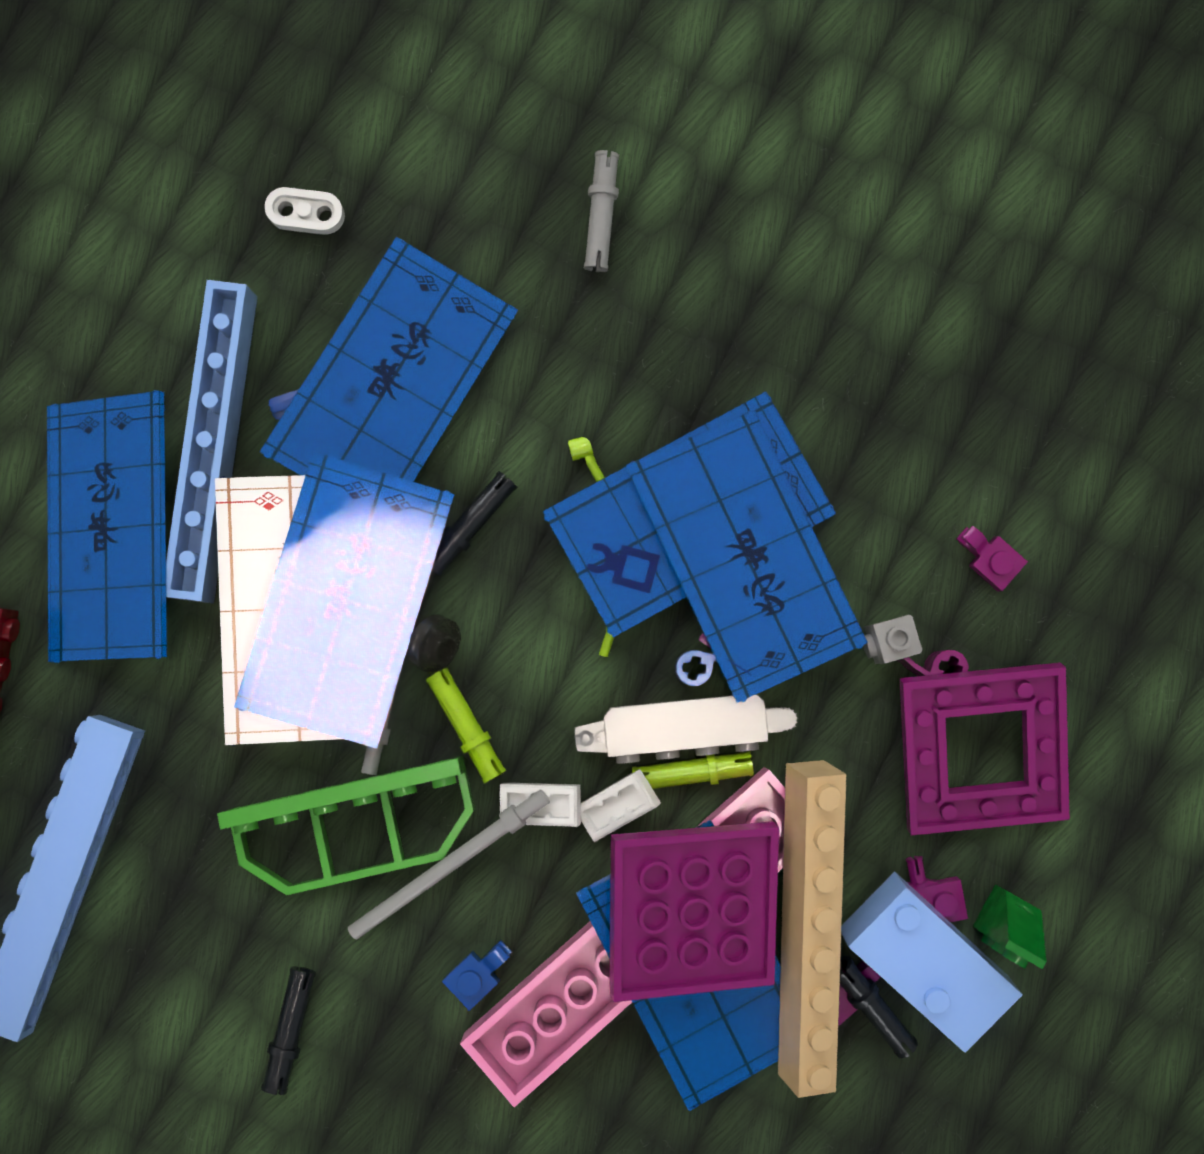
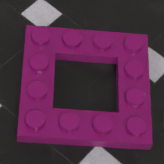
[899,662,1070,836]

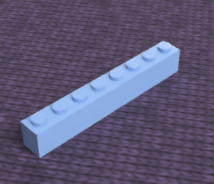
[166,280,257,604]
[0,715,145,1042]

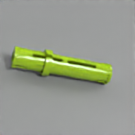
[425,668,507,784]
[632,751,754,789]

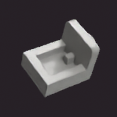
[862,615,922,664]

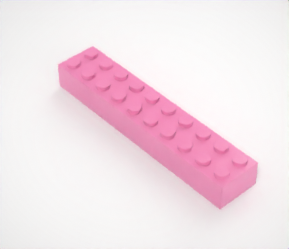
[460,767,785,1107]

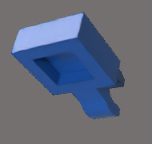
[442,940,512,1011]

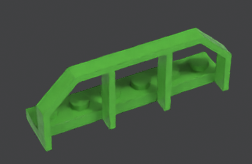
[217,755,475,896]

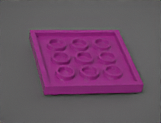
[609,822,779,1002]

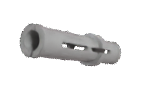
[583,150,619,272]

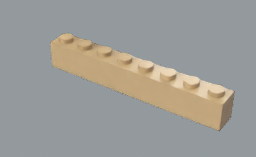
[778,760,846,1098]

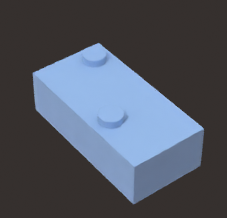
[841,871,1023,1053]

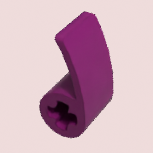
[897,650,969,676]

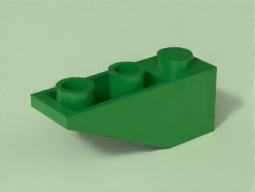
[973,885,1047,969]

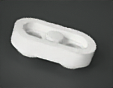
[265,187,345,235]

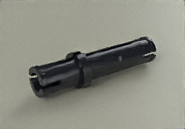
[432,471,517,576]
[840,956,918,1058]
[261,966,316,1095]

